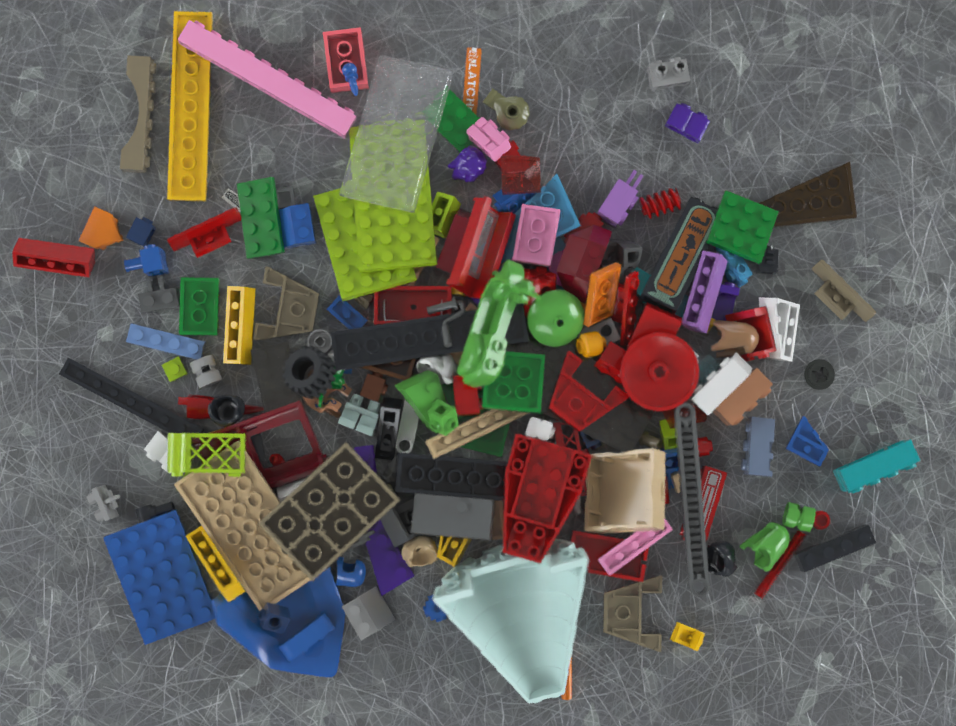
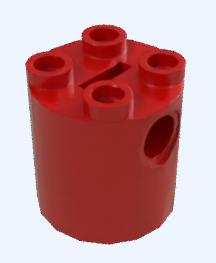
[521,266,557,318]

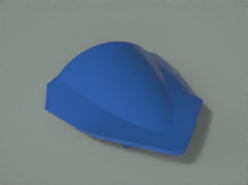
[212,565,345,677]

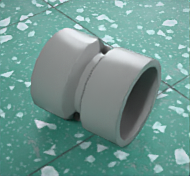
[307,329,333,354]
[190,355,223,389]

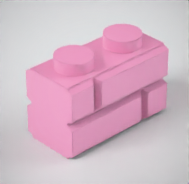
[466,117,511,162]

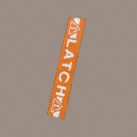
[463,48,482,115]

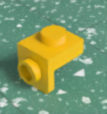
[670,622,705,651]

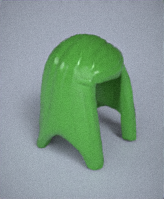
[739,522,790,572]

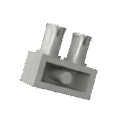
[647,57,690,91]

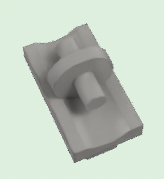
[87,485,121,521]

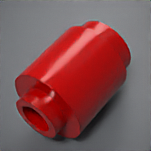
[697,436,713,457]

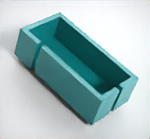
[832,439,921,494]

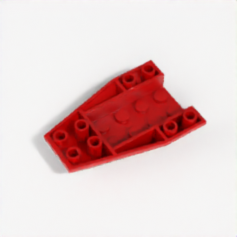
[503,433,592,564]

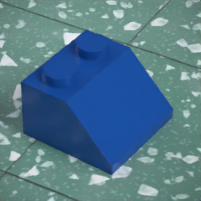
[279,203,317,249]

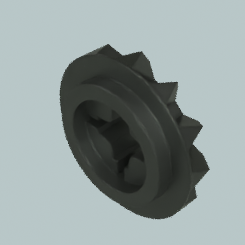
[804,359,835,390]

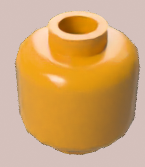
[576,331,606,358]

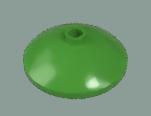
[527,290,585,347]

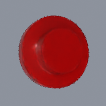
[813,510,830,530]

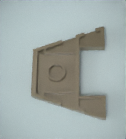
[253,266,320,341]
[603,575,662,652]

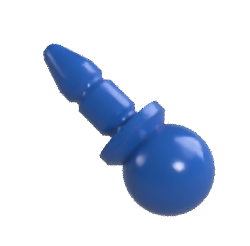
[342,63,358,96]

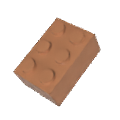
[712,368,773,426]

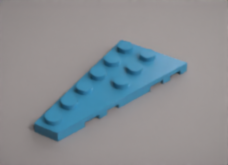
[472,174,581,272]

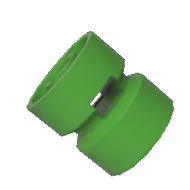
[782,502,816,532]

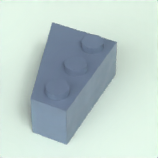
[741,417,775,477]

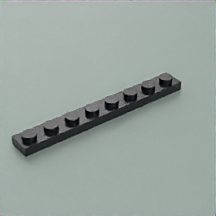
[59,358,204,446]

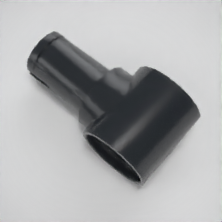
[135,502,176,523]

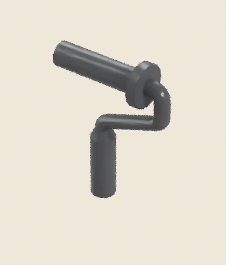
[427,297,466,347]

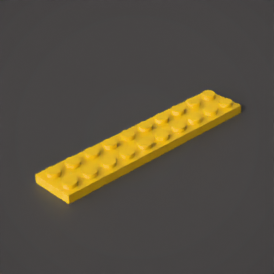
[167,11,213,202]

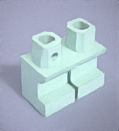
[338,394,380,437]

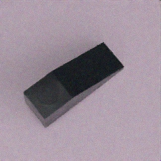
[375,397,403,460]

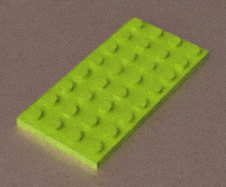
[349,120,437,273]

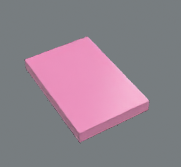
[512,204,561,267]

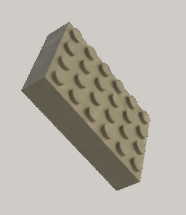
[259,442,400,581]

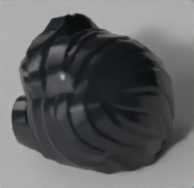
[208,395,245,427]
[707,541,738,577]

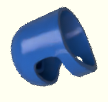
[337,556,366,587]

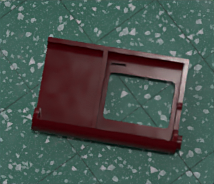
[192,400,329,489]

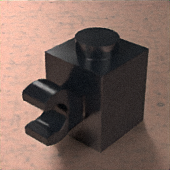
[756,246,779,274]

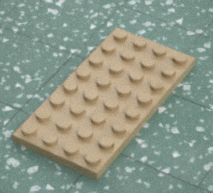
[174,440,326,611]

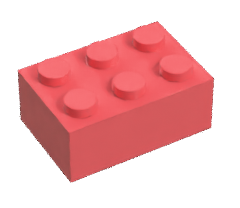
[323,27,369,93]

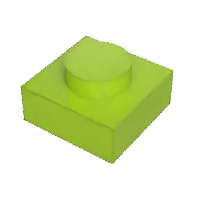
[162,356,188,382]

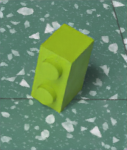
[432,191,461,238]

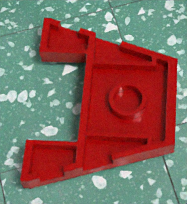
[549,351,629,432]

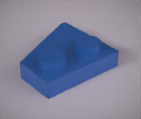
[785,416,829,467]

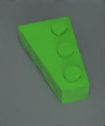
[395,370,446,434]

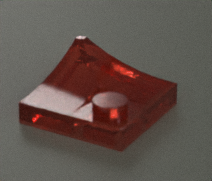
[501,156,541,195]

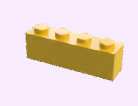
[223,286,255,365]
[186,525,245,602]

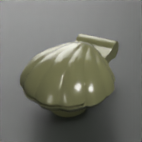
[483,89,530,130]

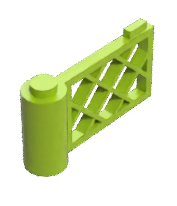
[167,433,245,477]

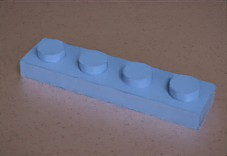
[126,324,206,359]

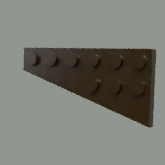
[759,161,857,227]

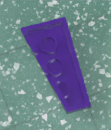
[365,519,415,596]

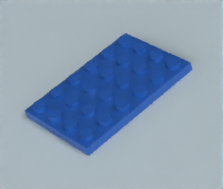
[103,509,215,645]

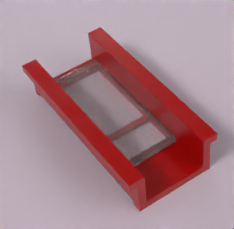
[446,196,516,299]

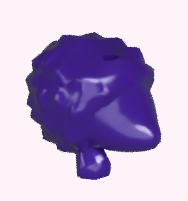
[448,145,487,183]

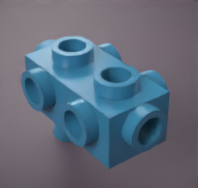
[715,247,753,288]

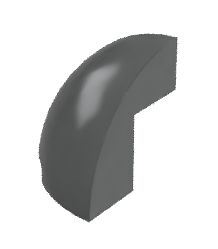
[598,239,643,283]

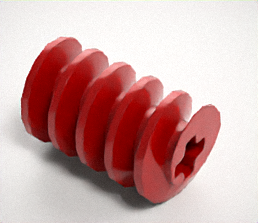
[639,187,681,219]

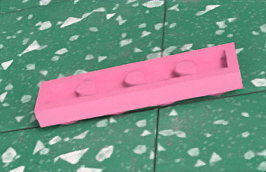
[597,518,673,576]

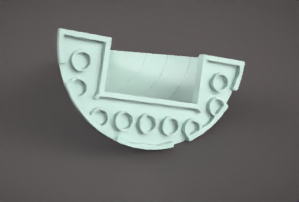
[433,538,588,703]

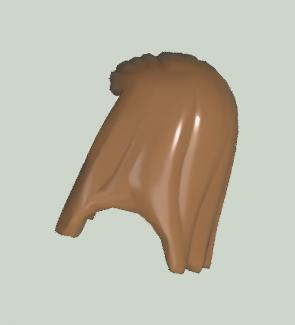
[711,320,759,358]

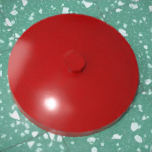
[620,332,699,411]

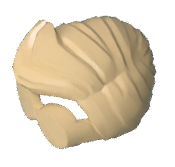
[401,536,438,567]

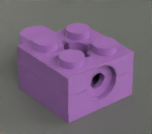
[597,170,644,228]

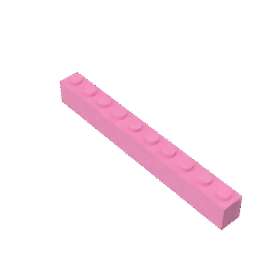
[178,20,356,139]

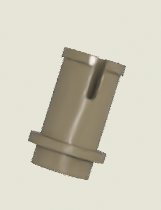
[637,431,663,450]

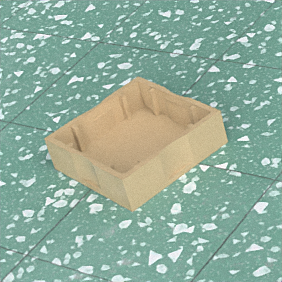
[584,448,665,534]

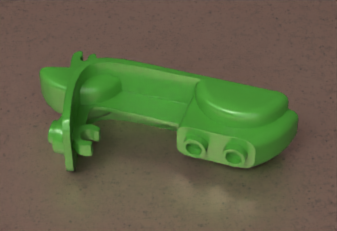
[457,260,542,388]

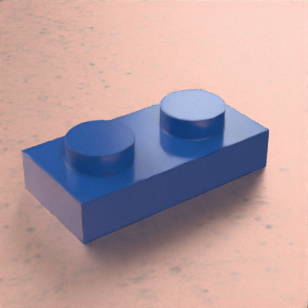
[327,295,368,329]

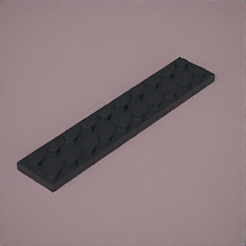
[330,303,529,371]

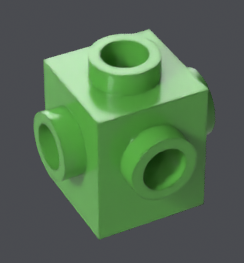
[428,401,459,436]

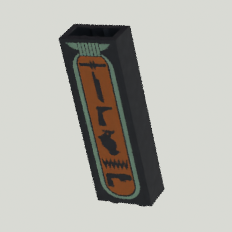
[638,197,718,314]

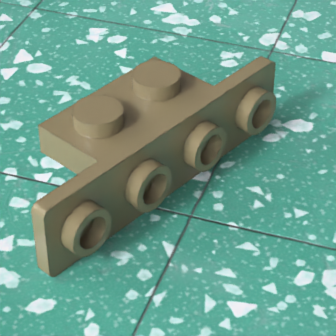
[812,259,876,322]

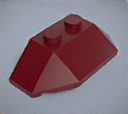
[556,225,612,303]

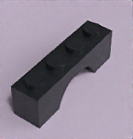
[793,524,876,572]

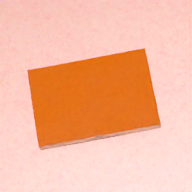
[583,262,621,327]

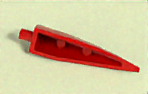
[178,394,265,419]

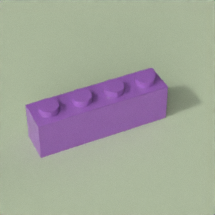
[681,251,728,334]

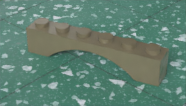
[120,55,156,173]

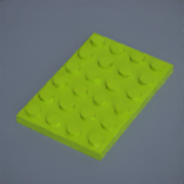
[313,185,417,301]

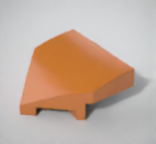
[79,206,123,250]

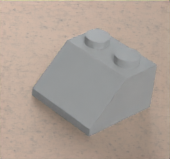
[342,586,396,640]

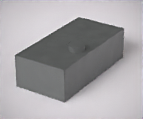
[411,494,495,541]

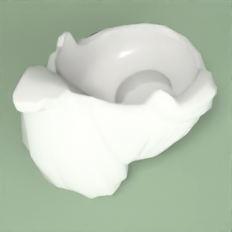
[416,354,456,384]

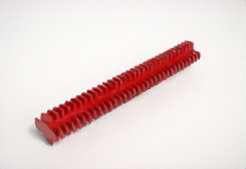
[754,530,806,599]

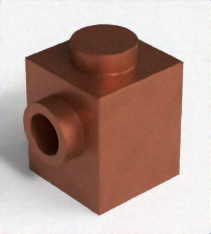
[360,372,388,402]

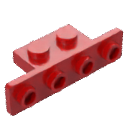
[167,207,241,258]
[611,271,640,347]

